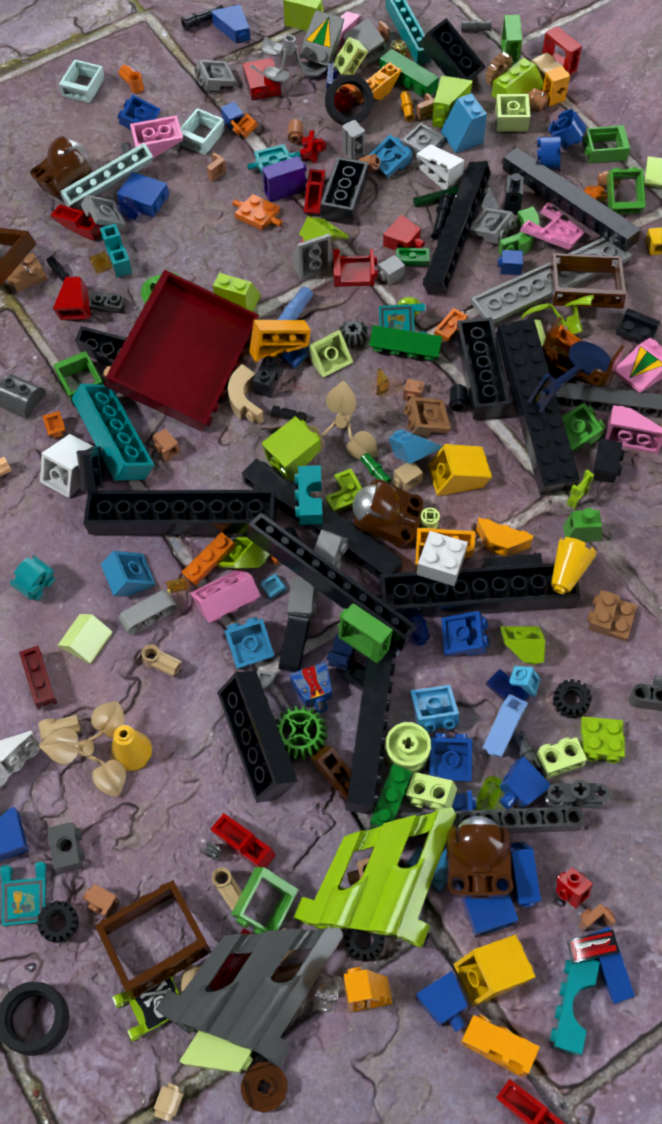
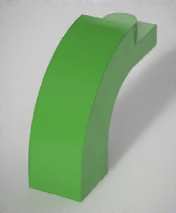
[498,207,539,255]

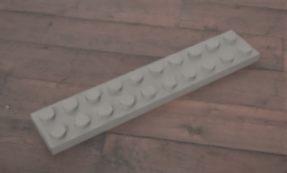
[470,238,632,324]

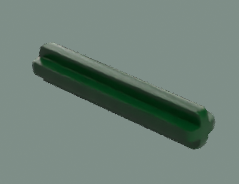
[413,186,459,207]

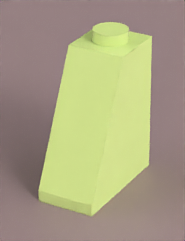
[180,1031,254,1074]

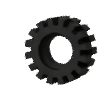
[553,679,592,719]
[37,900,79,943]
[345,928,385,962]

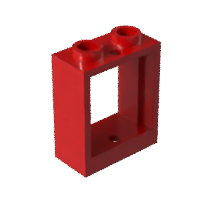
[542,26,582,75]

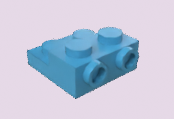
[369,134,413,178]
[224,617,275,669]
[411,684,459,733]

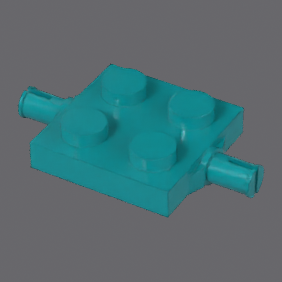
[247,144,301,177]

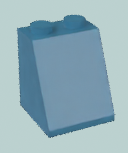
[441,93,487,153]

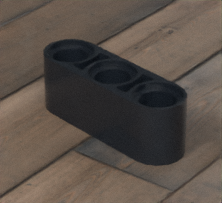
[278,613,310,673]

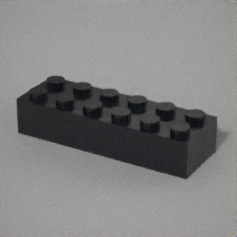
[456,317,511,420]
[217,670,297,803]

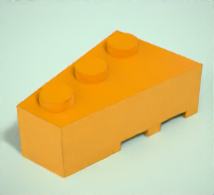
[249,320,311,362]
[414,528,475,571]
[344,967,393,1013]
[460,1014,540,1078]

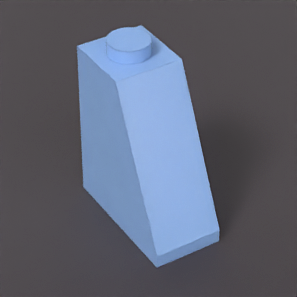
[483,694,528,757]

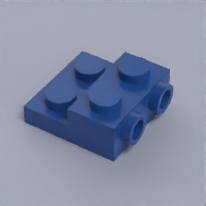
[117,94,161,130]
[441,611,490,657]
[429,733,472,781]

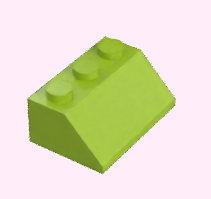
[491,58,544,99]

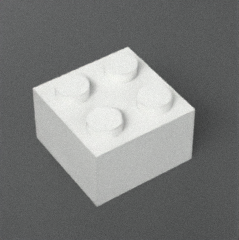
[417,531,468,586]

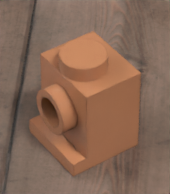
[153,429,180,462]
[83,884,120,918]

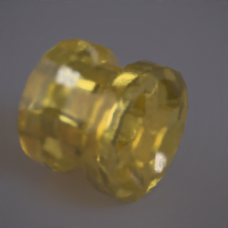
[391,40,406,56]

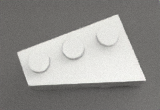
[416,145,464,190]

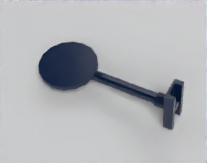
[528,341,611,413]

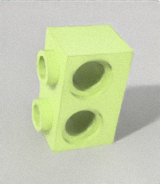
[332,37,368,75]
[536,737,587,779]
[406,772,457,811]

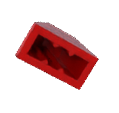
[53,276,91,320]

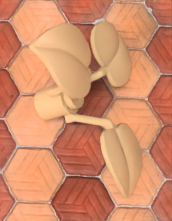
[308,381,379,460]
[39,701,126,797]

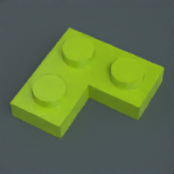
[325,468,362,513]

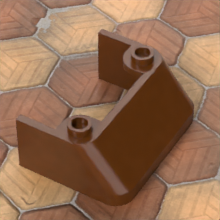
[542,317,625,387]

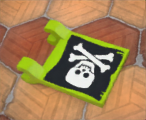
[112,977,180,1042]

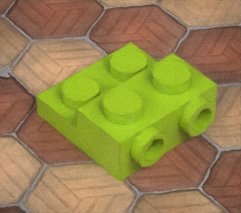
[580,716,625,764]

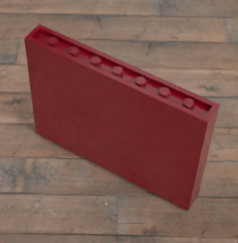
[104,269,259,432]

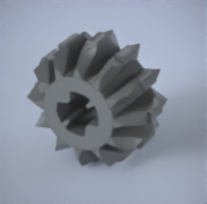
[339,319,368,348]

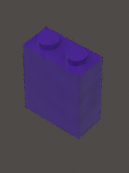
[262,156,307,202]

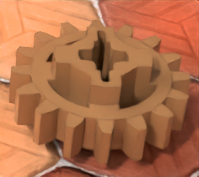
[485,52,513,87]

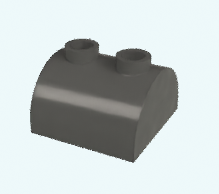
[0,374,46,419]

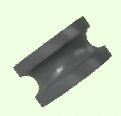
[201,841,223,861]

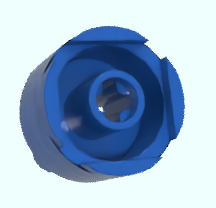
[548,109,587,149]
[537,136,560,170]

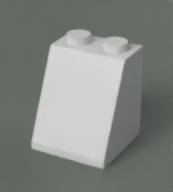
[40,434,93,498]

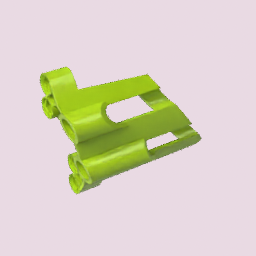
[293,807,456,948]

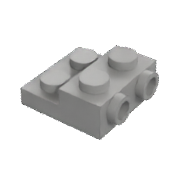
[194,60,236,91]
[81,195,126,229]
[469,207,516,244]

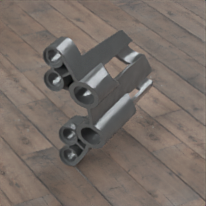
[155,928,343,1068]

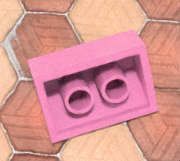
[190,568,260,623]

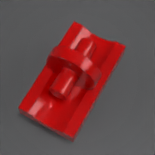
[300,130,327,163]

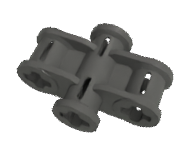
[545,780,610,808]

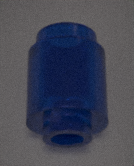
[117,196,142,221]
[408,615,430,646]

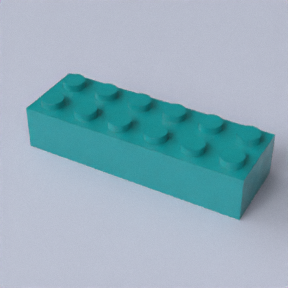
[72,384,154,481]

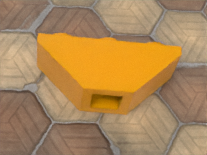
[359,62,401,100]
[476,518,534,556]

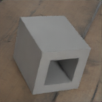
[378,255,405,286]

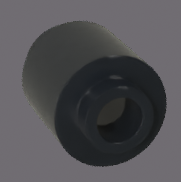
[449,384,467,412]

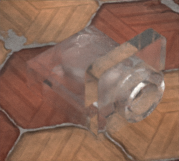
[314,973,342,1013]

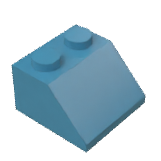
[388,429,441,464]
[101,551,156,597]

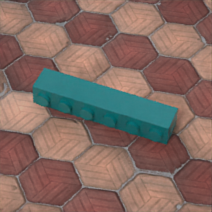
[385,0,431,65]

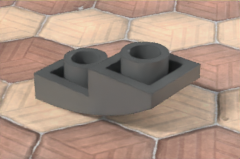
[89,292,125,312]

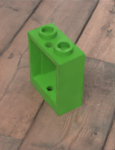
[501,15,522,65]
[582,125,630,163]
[607,167,645,214]
[53,351,103,405]
[338,603,393,663]
[231,867,299,934]

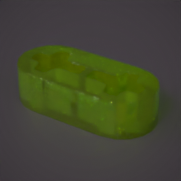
[475,776,501,810]

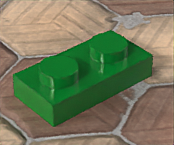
[396,248,430,266]

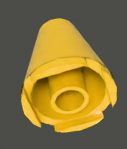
[551,537,597,594]
[111,725,152,771]

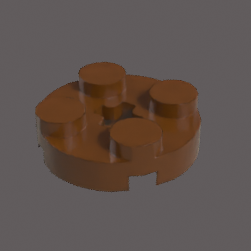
[241,1062,288,1113]

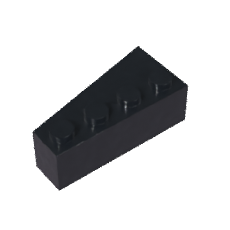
[75,326,127,367]

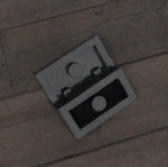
[616,308,661,344]
[76,446,105,492]

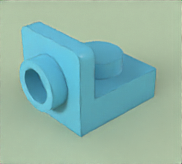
[509,666,541,697]

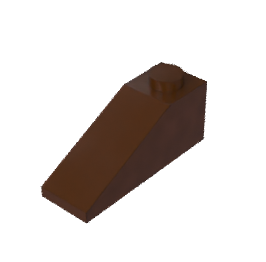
[310,746,351,802]

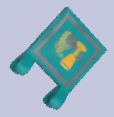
[379,303,427,334]
[1,862,47,926]

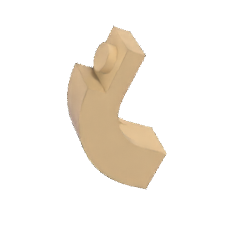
[228,364,264,425]

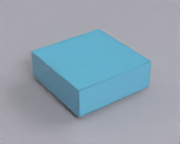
[260,574,286,600]

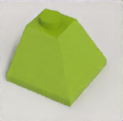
[299,216,349,242]
[216,537,270,568]
[500,626,545,665]

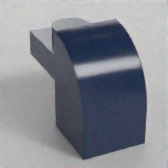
[326,633,355,670]

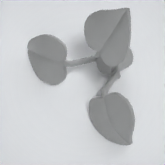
[262,35,328,82]

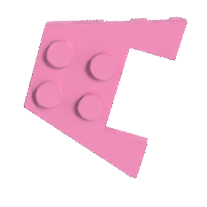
[520,203,585,250]

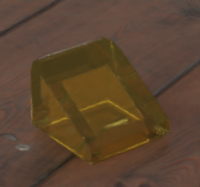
[89,251,112,273]
[376,368,389,396]
[166,577,188,593]

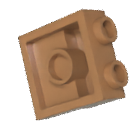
[7,253,48,292]
[404,397,451,436]
[587,590,637,642]

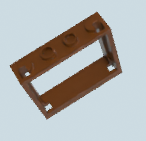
[0,228,36,286]
[550,253,626,309]
[95,880,212,1000]

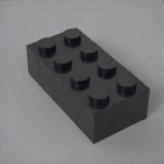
[419,18,486,81]
[320,157,369,224]

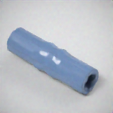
[277,286,313,320]

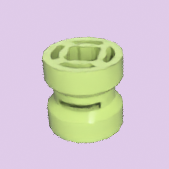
[420,508,440,529]

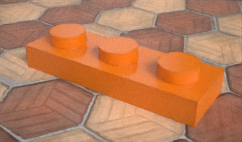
[181,532,236,586]

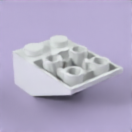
[0,731,40,786]

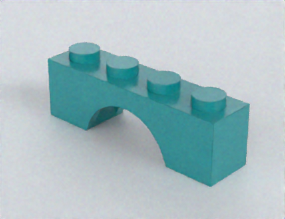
[549,957,600,1057]

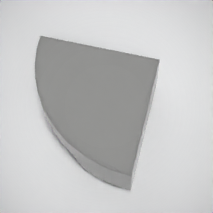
[257,669,277,689]

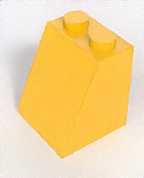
[428,444,492,496]
[454,934,536,1007]

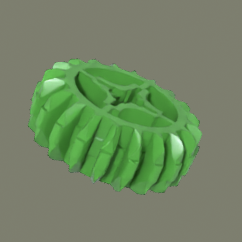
[275,705,327,760]

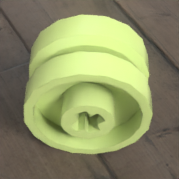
[385,722,431,774]

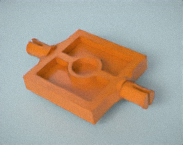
[232,194,283,230]

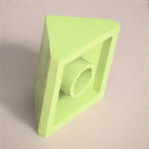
[309,330,353,377]
[58,614,113,664]

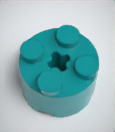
[10,555,56,601]

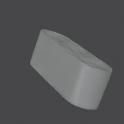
[118,590,178,635]

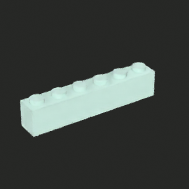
[61,143,153,208]

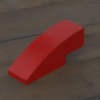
[303,169,326,214]
[50,204,102,241]
[210,813,276,868]
[496,1079,565,1124]

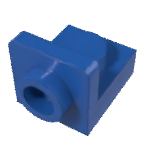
[282,346,309,369]
[452,790,476,811]

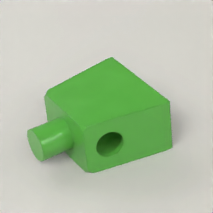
[563,508,602,542]

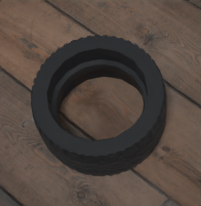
[325,75,373,125]
[0,982,70,1056]

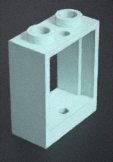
[59,60,105,103]
[178,108,225,155]

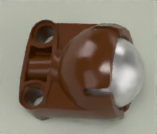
[30,136,92,197]
[353,479,424,548]
[447,816,513,899]

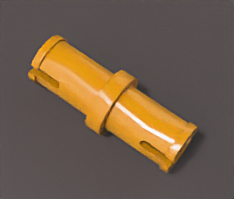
[400,91,415,122]

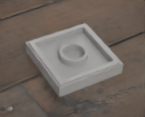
[401,123,445,154]

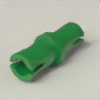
[360,453,392,483]

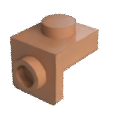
[578,904,616,931]

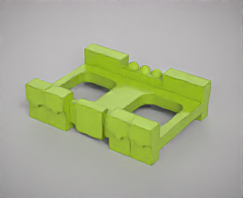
[566,470,594,509]

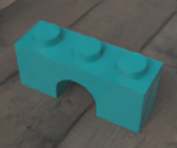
[100,223,132,278]
[295,465,323,525]

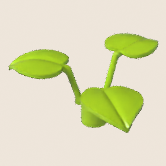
[521,295,594,334]

